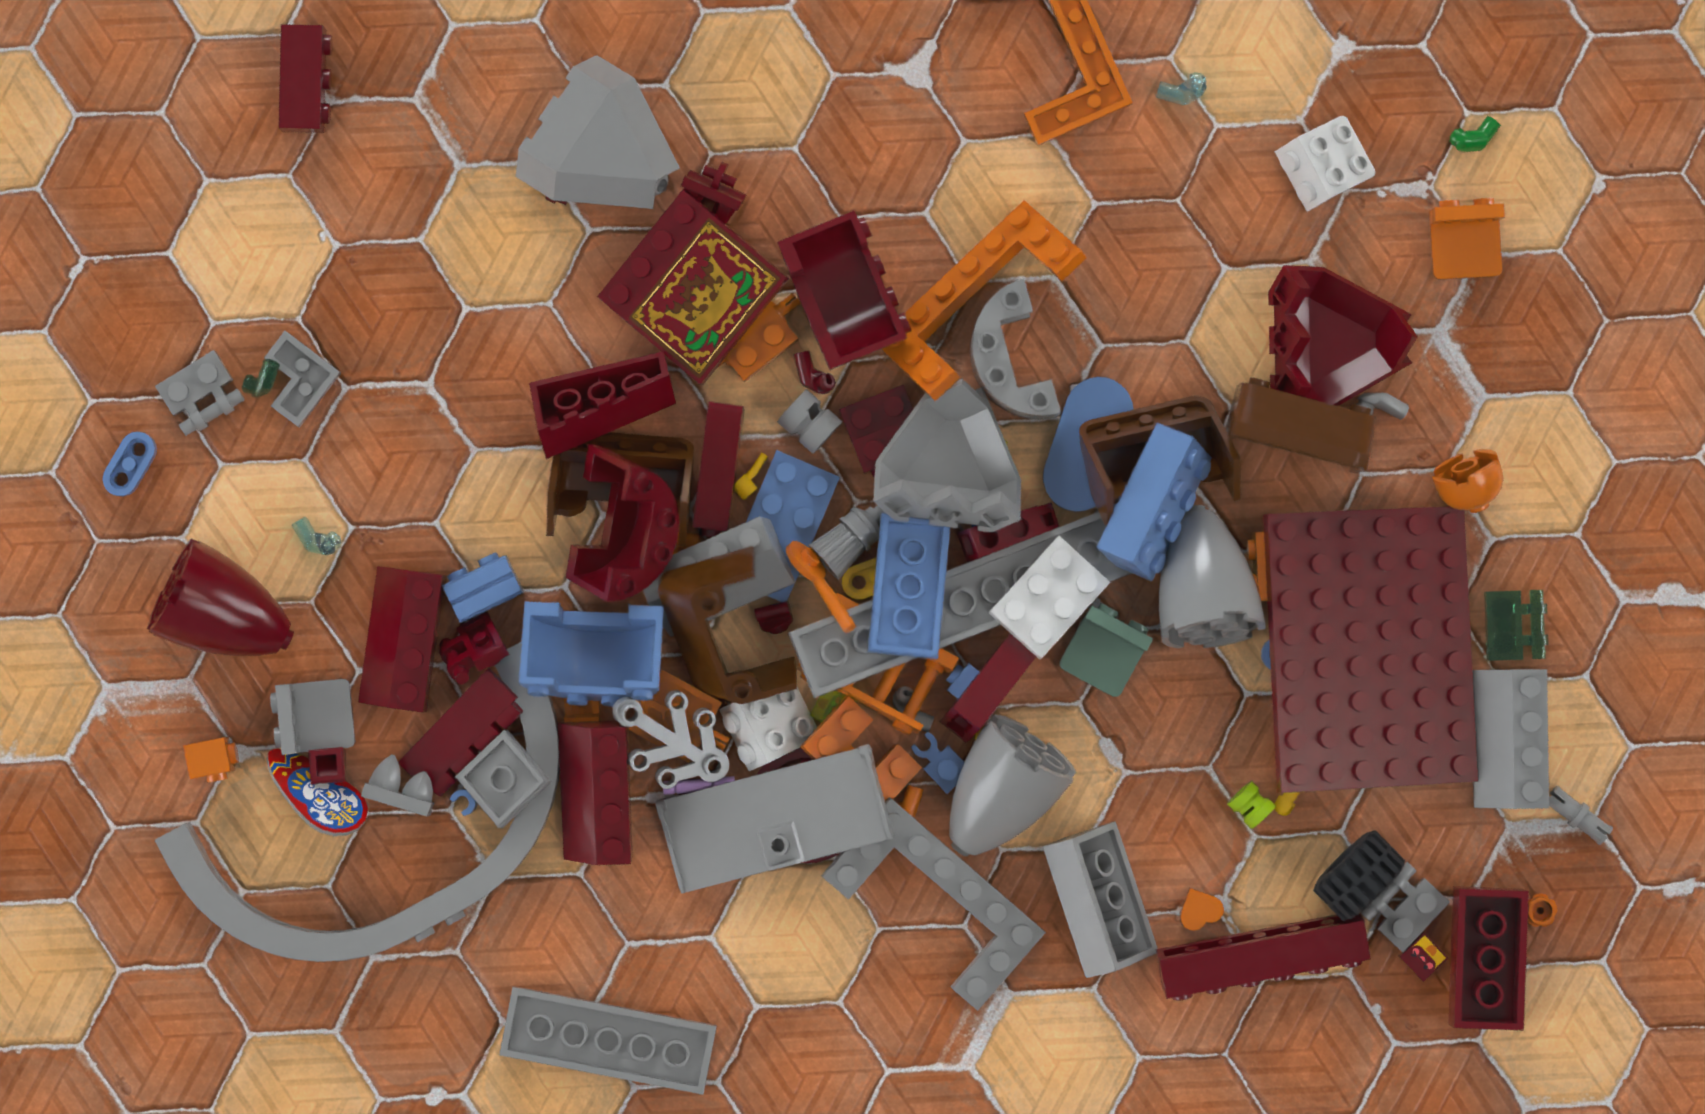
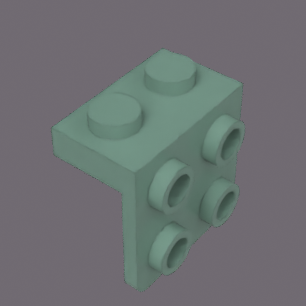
[1059,603,1153,697]

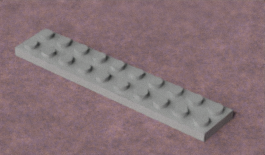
[788,512,1132,698]

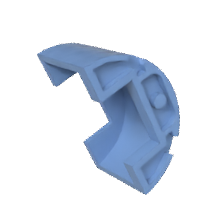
[519,602,664,707]

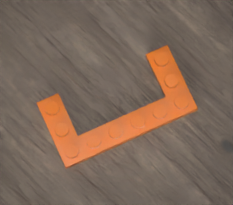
[1024,0,1133,146]
[881,200,1087,401]

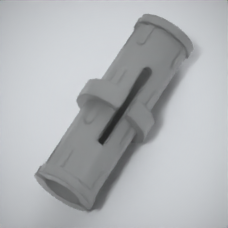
[1549,785,1613,845]

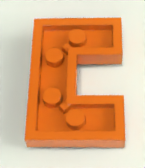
[800,696,922,801]

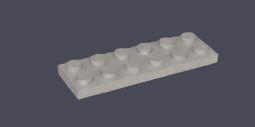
[499,986,717,1095]

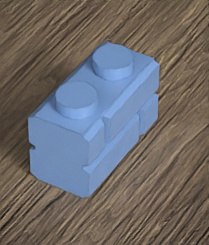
[442,552,525,623]

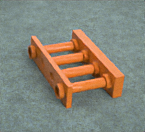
[797,593,959,736]

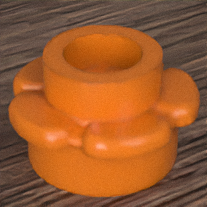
[1528,893,1557,927]

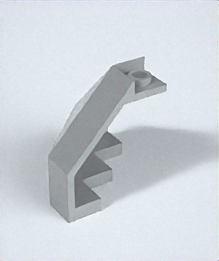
[516,55,680,209]
[874,379,1021,532]

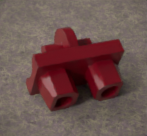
[681,161,747,224]

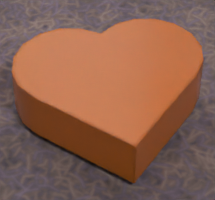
[1180,887,1224,931]

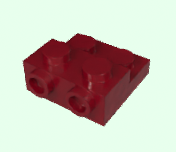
[839,384,913,477]

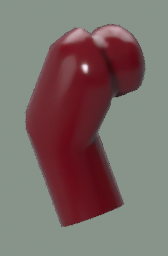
[793,350,836,394]

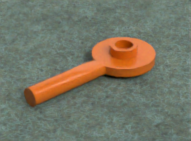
[786,541,856,633]

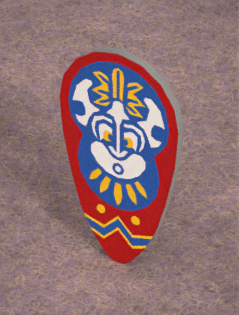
[267,749,368,836]

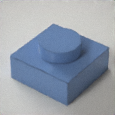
[946,663,979,698]

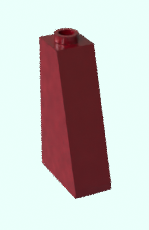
[693,402,745,537]
[939,633,1036,743]

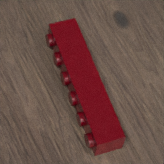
[1155,913,1371,1001]

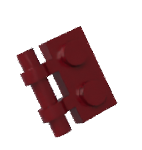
[439,611,510,684]

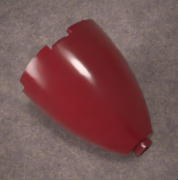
[147,539,294,656]

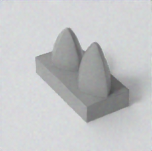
[361,754,434,817]

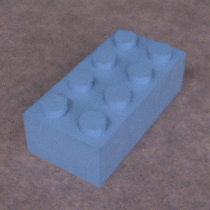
[1096,423,1212,581]

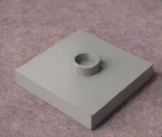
[455,730,552,828]

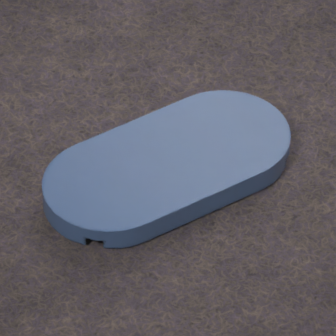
[1043,377,1134,512]

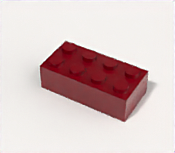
[1448,886,1529,1031]

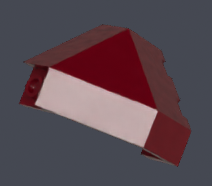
[1268,265,1418,406]

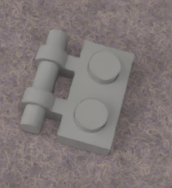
[155,350,245,436]
[1360,862,1450,952]

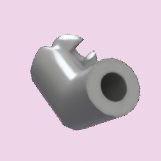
[1356,393,1409,420]

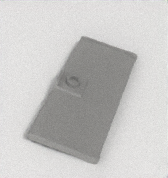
[656,744,894,894]

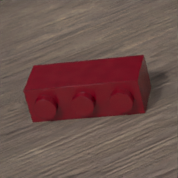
[278,24,332,133]

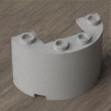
[970,278,1061,420]

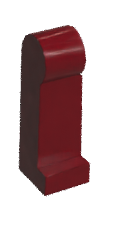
[957,502,1060,563]

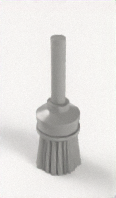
[808,505,887,580]

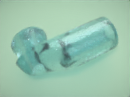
[1156,72,1207,105]
[291,517,342,556]

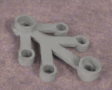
[612,690,729,789]

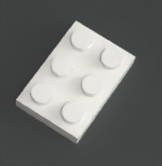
[989,536,1110,660]

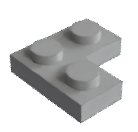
[264,331,341,428]

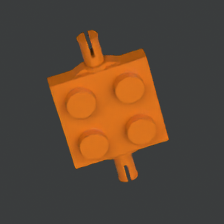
[717,292,801,382]
[628,669,730,763]

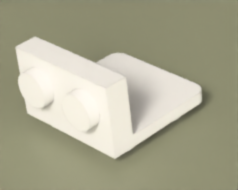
[1275,116,1375,212]
[719,687,817,771]

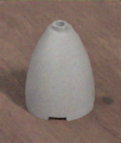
[1159,505,1266,649]
[949,715,1076,856]

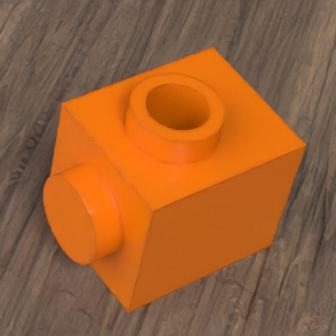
[183,736,239,783]

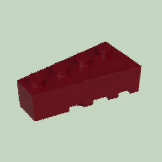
[529,351,676,459]

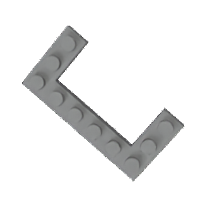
[821,797,1046,1011]

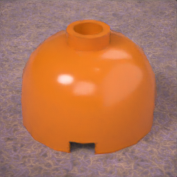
[1432,449,1504,513]

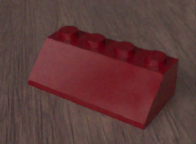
[358,566,446,713]
[558,720,633,865]

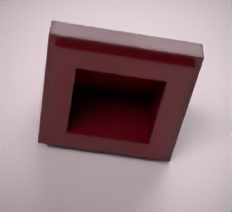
[308,747,346,785]

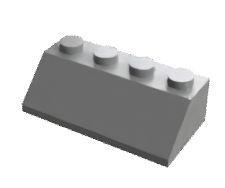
[643,516,796,637]
[1472,669,1549,809]
[1043,821,1158,978]

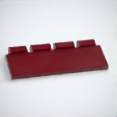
[398,668,523,797]

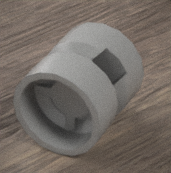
[777,389,843,454]

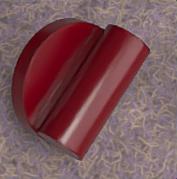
[754,601,793,634]

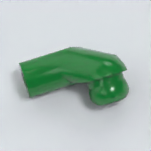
[1450,116,1501,152]

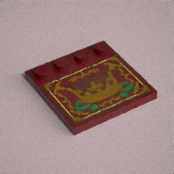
[597,190,789,385]

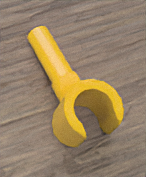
[734,452,768,500]

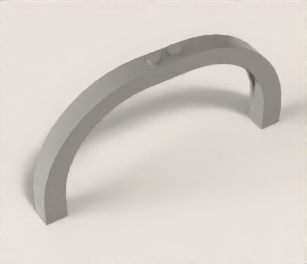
[154,642,560,962]

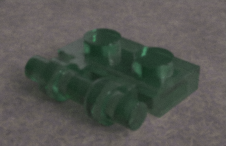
[1484,590,1549,661]

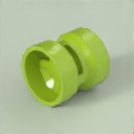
[1227,781,1276,829]

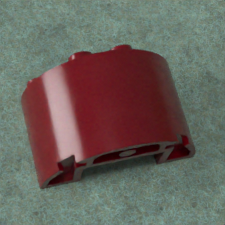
[777,210,911,370]
[565,444,679,602]

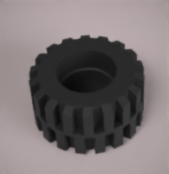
[1313,830,1405,921]

